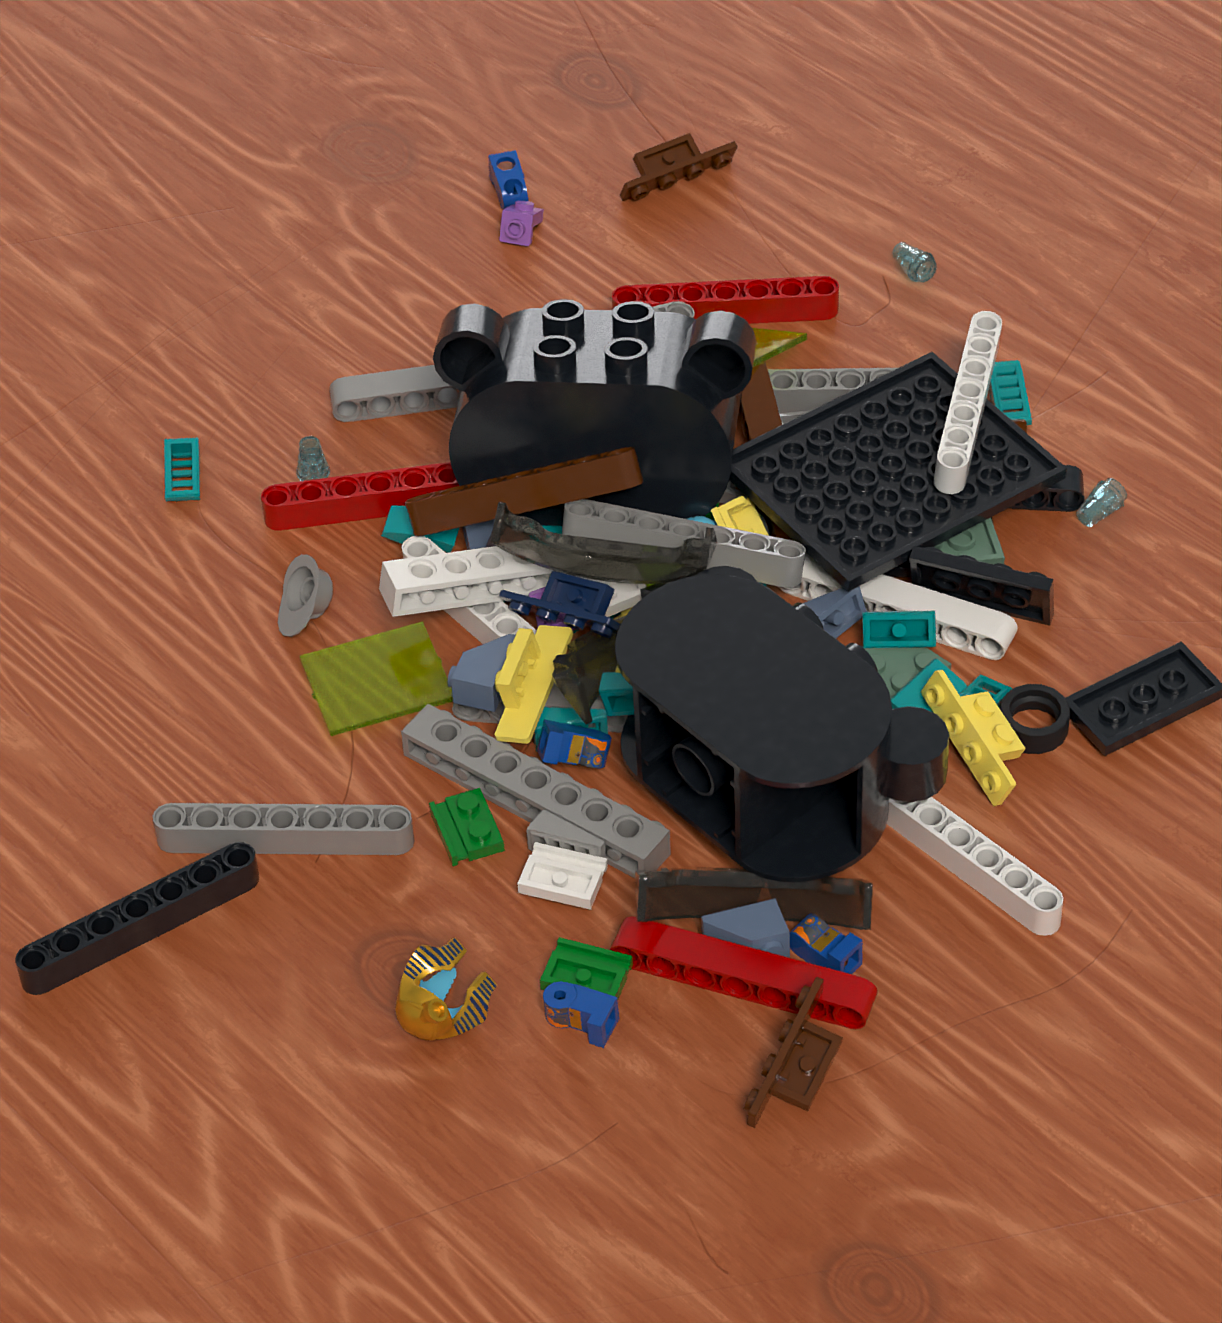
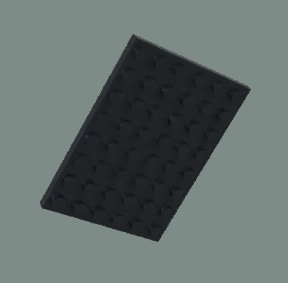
[729,352,1067,592]

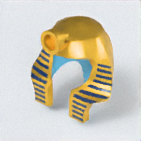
[395,937,497,1040]

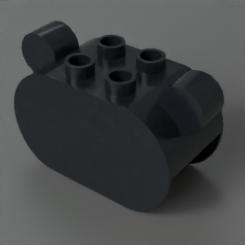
[433,299,756,526]
[615,566,949,882]

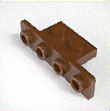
[619,133,738,201]
[744,976,843,1128]

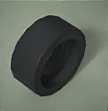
[1000,684,1070,754]

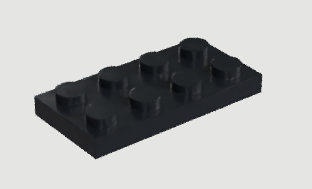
[909,546,1054,626]
[1065,641,1222,756]

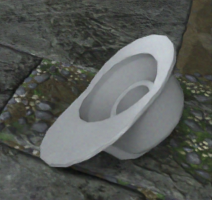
[278,554,333,637]

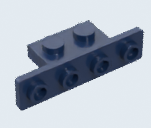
[499,571,621,638]

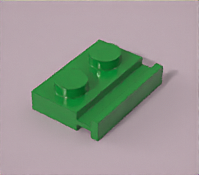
[429,788,505,866]
[540,937,633,999]

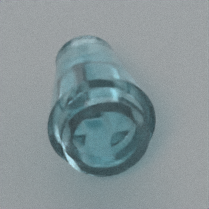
[892,242,937,282]
[296,436,330,481]
[1076,478,1127,527]

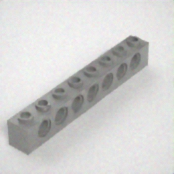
[401,704,671,884]

